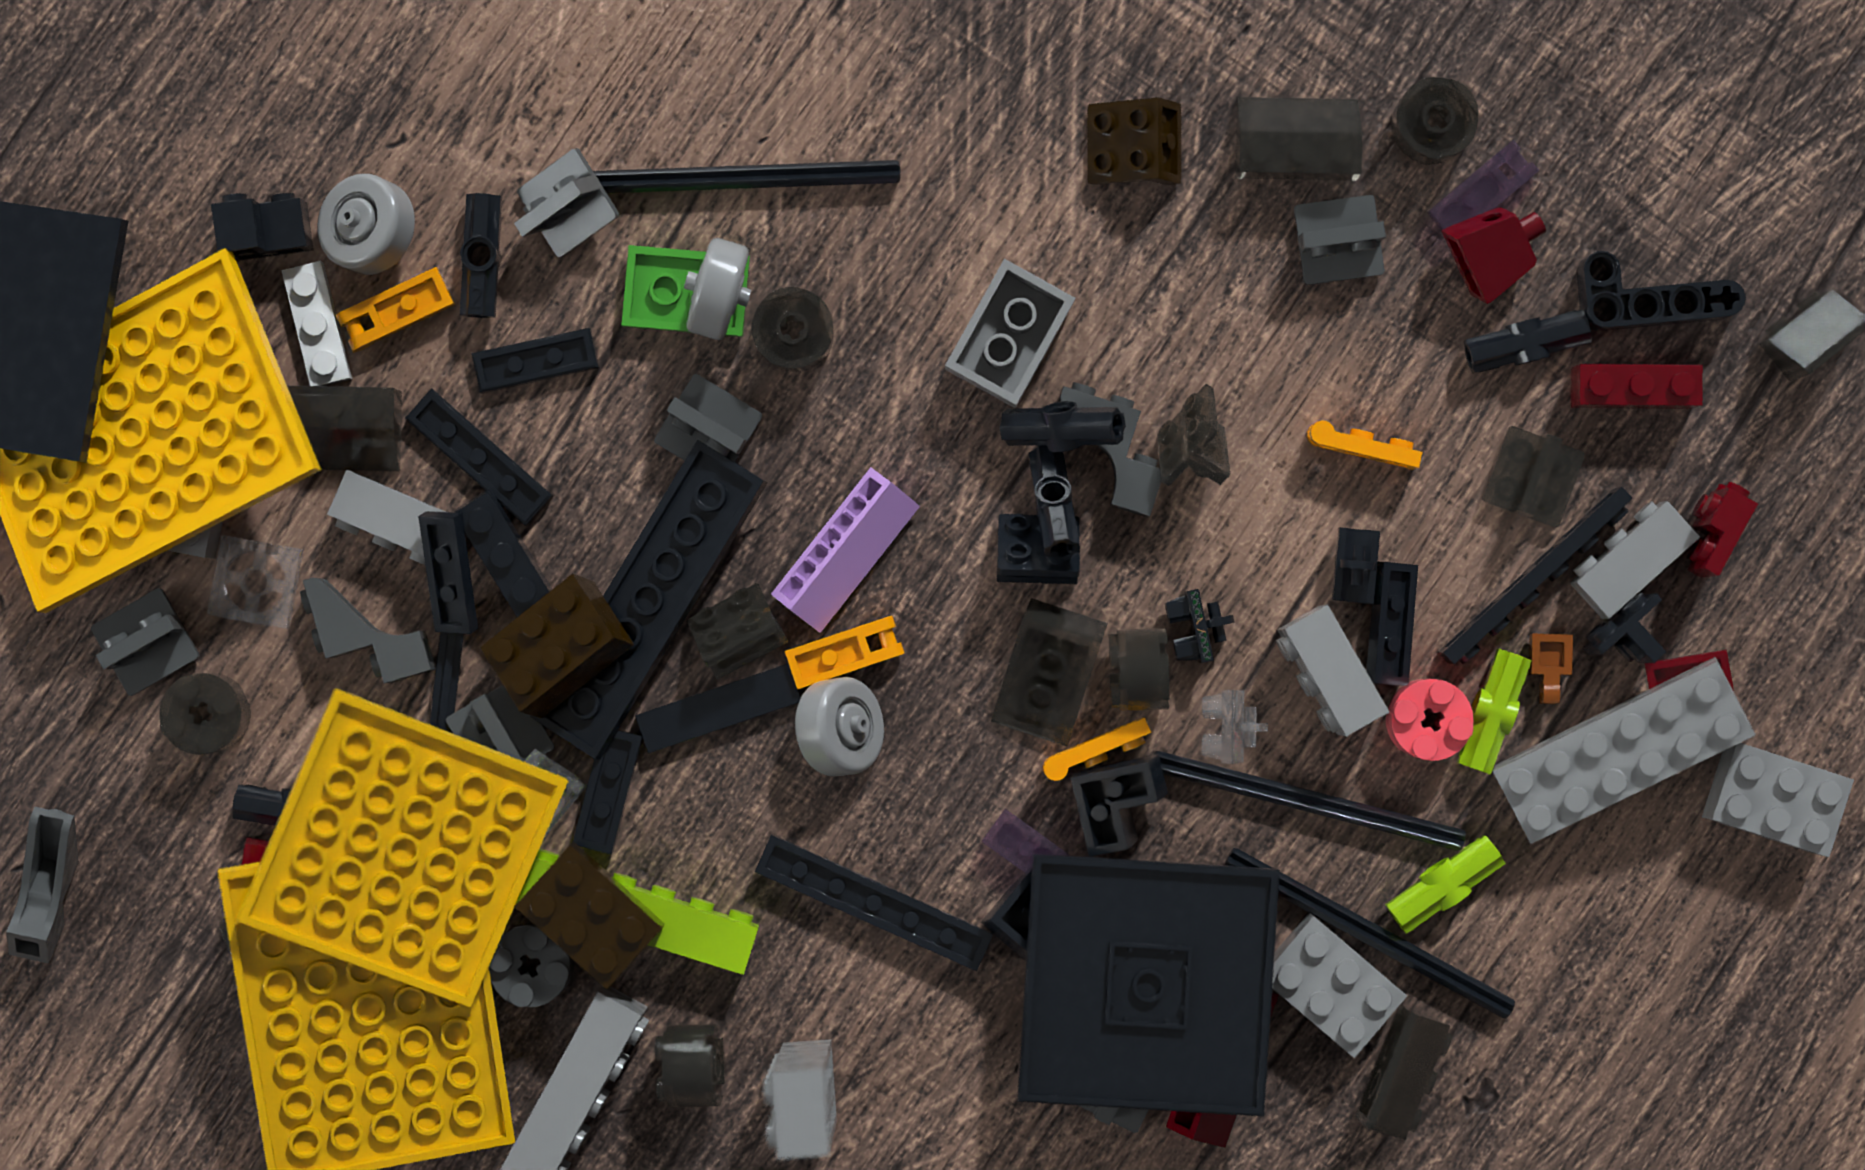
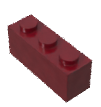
[1571,364,1703,409]

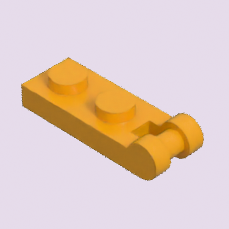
[336,267,455,353]
[1306,420,1423,470]
[785,615,905,690]
[1043,717,1151,781]

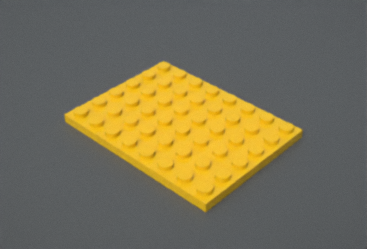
[0,248,321,613]
[218,862,515,1170]

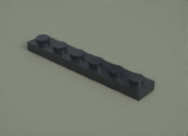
[1437,486,1633,665]
[755,834,993,971]

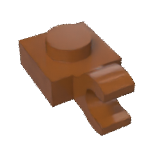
[1529,633,1573,704]

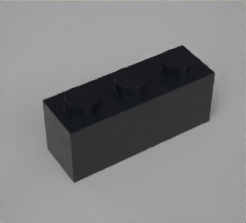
[454,488,552,617]

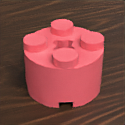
[1386,679,1473,761]

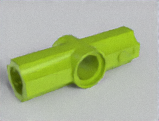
[1456,649,1532,775]
[1385,835,1506,934]

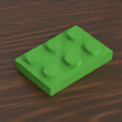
[621,245,750,337]

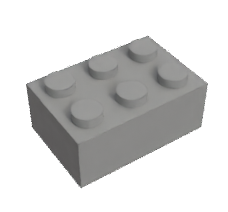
[945,259,1076,408]
[1276,605,1389,737]
[1702,743,1854,857]
[1272,912,1407,1058]

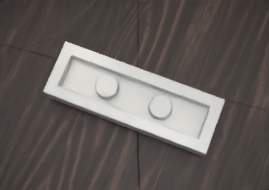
[281,261,352,389]

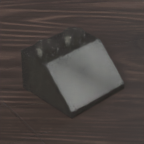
[1759,290,1865,381]

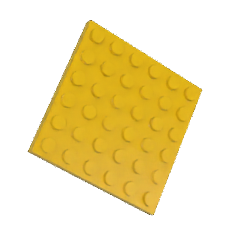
[237,688,568,1007]

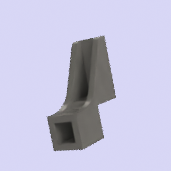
[1059,382,1165,518]
[300,578,436,683]
[6,807,79,964]

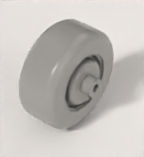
[317,174,415,275]
[684,238,752,340]
[795,677,884,777]

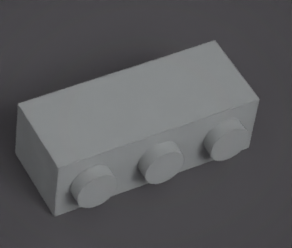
[327,470,446,565]
[1570,501,1700,619]

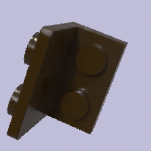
[1087,97,1181,185]

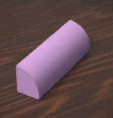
[771,467,920,633]

